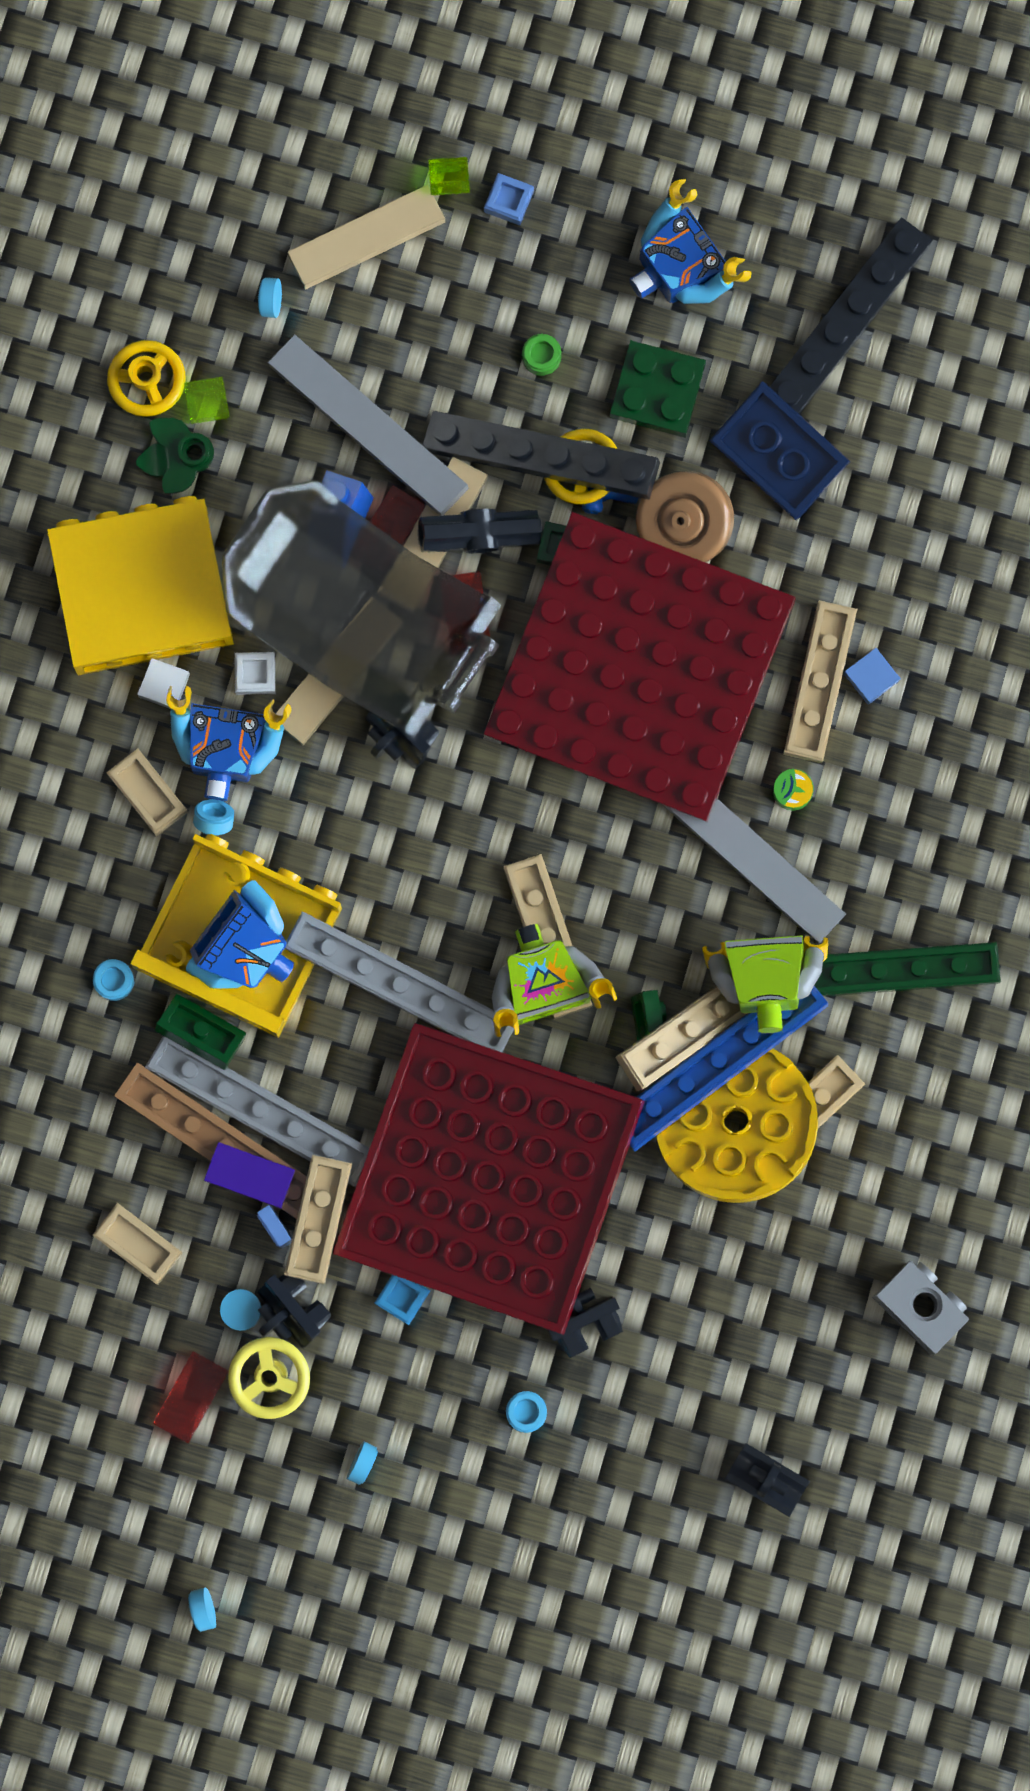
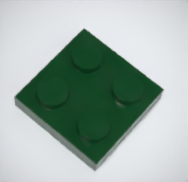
[610,340,706,438]

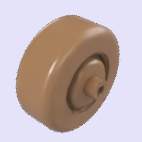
[636,471,734,562]

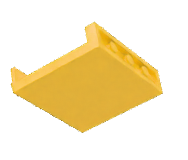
[47,496,234,675]
[130,834,342,1038]

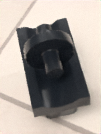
[365,692,439,769]
[257,1274,331,1349]
[547,1288,623,1358]
[725,1443,810,1517]

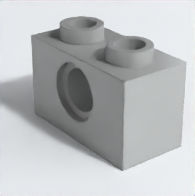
[872,1261,969,1355]

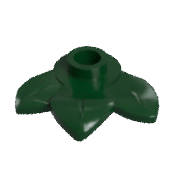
[136,418,214,494]

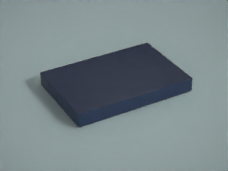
[709,381,851,521]

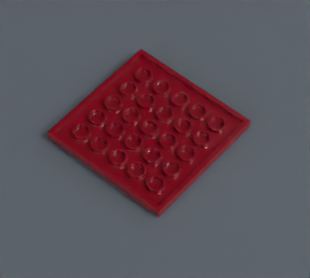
[484,512,796,822]
[333,1023,645,1335]

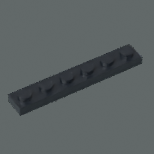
[770,217,933,414]
[423,411,660,500]

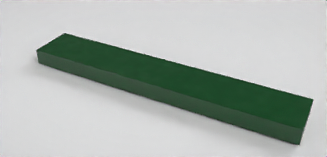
[814,942,1001,997]

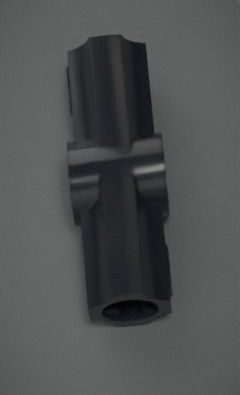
[417,509,542,554]

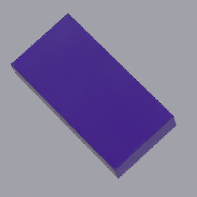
[204,1142,296,1209]

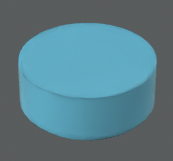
[258,278,282,318]
[193,799,234,835]
[93,959,134,1001]
[220,1289,261,1331]
[506,1391,547,1433]
[346,1441,378,1485]
[188,1587,216,1632]

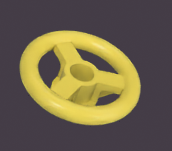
[228,1337,310,1419]

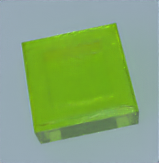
[428,157,470,195]
[184,377,230,424]

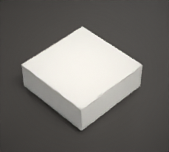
[235,652,276,695]
[137,658,190,709]

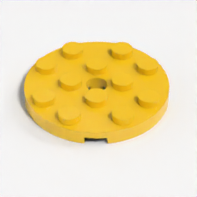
[656,1048,818,1203]

